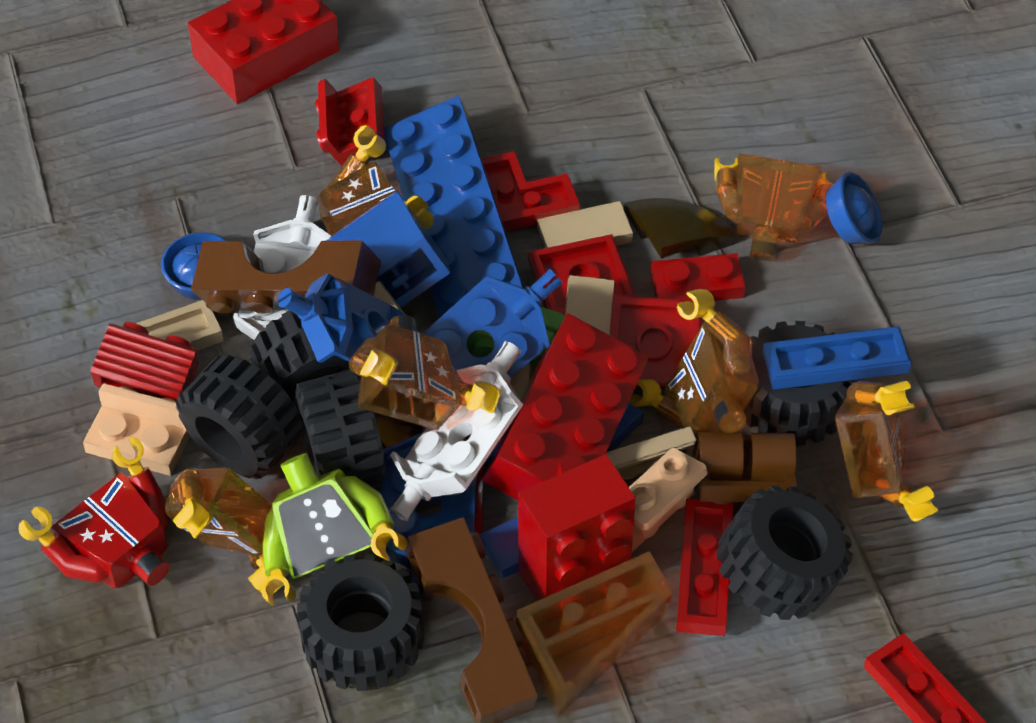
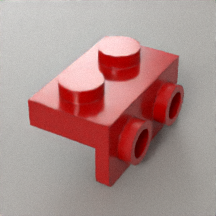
[315,77,385,166]

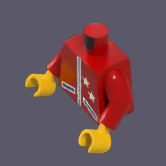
[19,437,169,588]

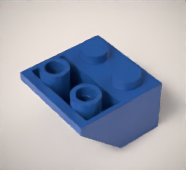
[325,190,450,308]

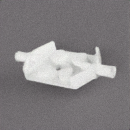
[233,195,331,340]
[390,341,523,521]

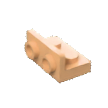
[83,384,191,476]
[629,447,708,552]

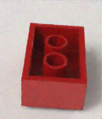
[188,0,339,104]
[518,454,636,616]

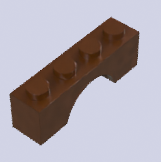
[191,240,381,314]
[406,517,541,723]

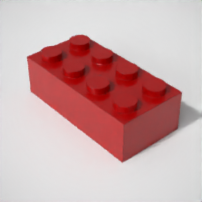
[481,312,649,500]

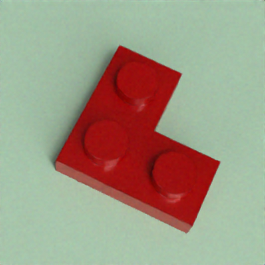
[482,151,580,232]
[650,253,745,337]

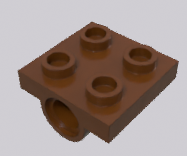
[695,432,797,504]

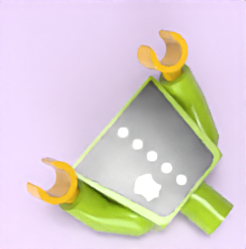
[261,453,408,606]

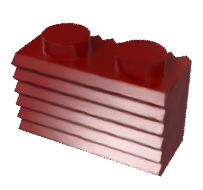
[91,322,199,401]

